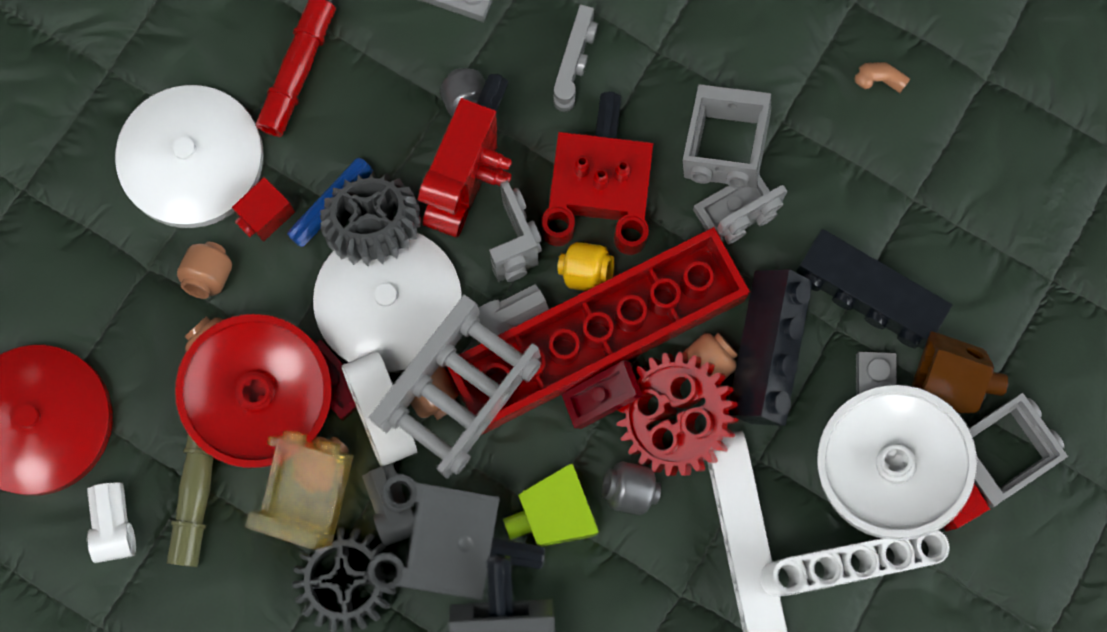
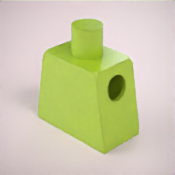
[503,464,599,547]

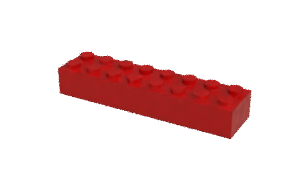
[446,227,750,435]

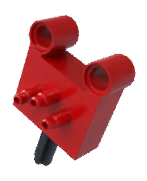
[418,73,512,238]
[542,91,653,255]

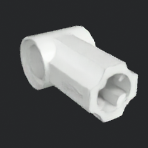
[87,482,136,563]

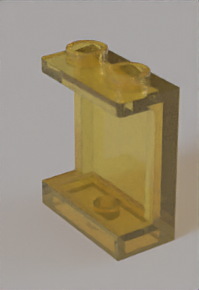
[246,430,354,549]

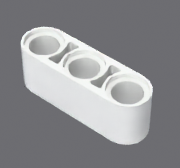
[342,351,417,467]

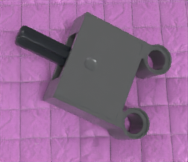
[367,475,545,600]
[449,554,555,632]

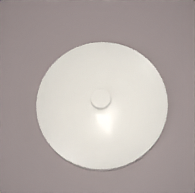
[115,85,264,228]
[313,233,462,374]
[818,385,977,540]

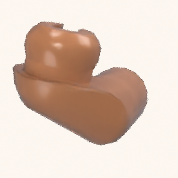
[855,62,910,93]

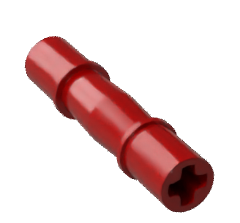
[255,0,336,137]

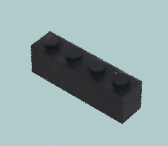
[796,229,953,349]
[729,269,813,426]

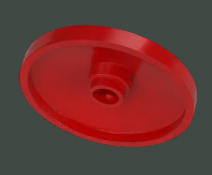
[175,314,332,468]
[0,345,113,496]

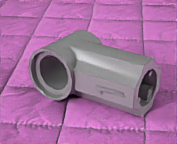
[478,284,549,335]

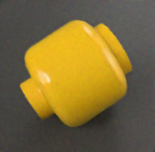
[558,242,615,291]

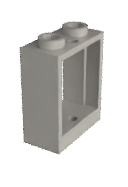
[683,85,771,188]
[968,393,1068,508]

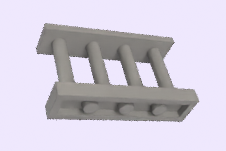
[368,295,541,479]

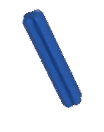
[287,157,373,247]

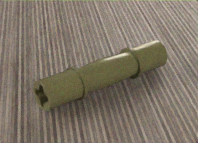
[166,434,214,567]

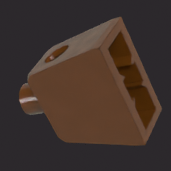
[911,331,1008,413]

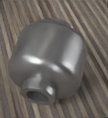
[440,68,486,117]
[602,462,661,515]

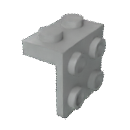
[693,175,788,245]
[489,181,542,282]

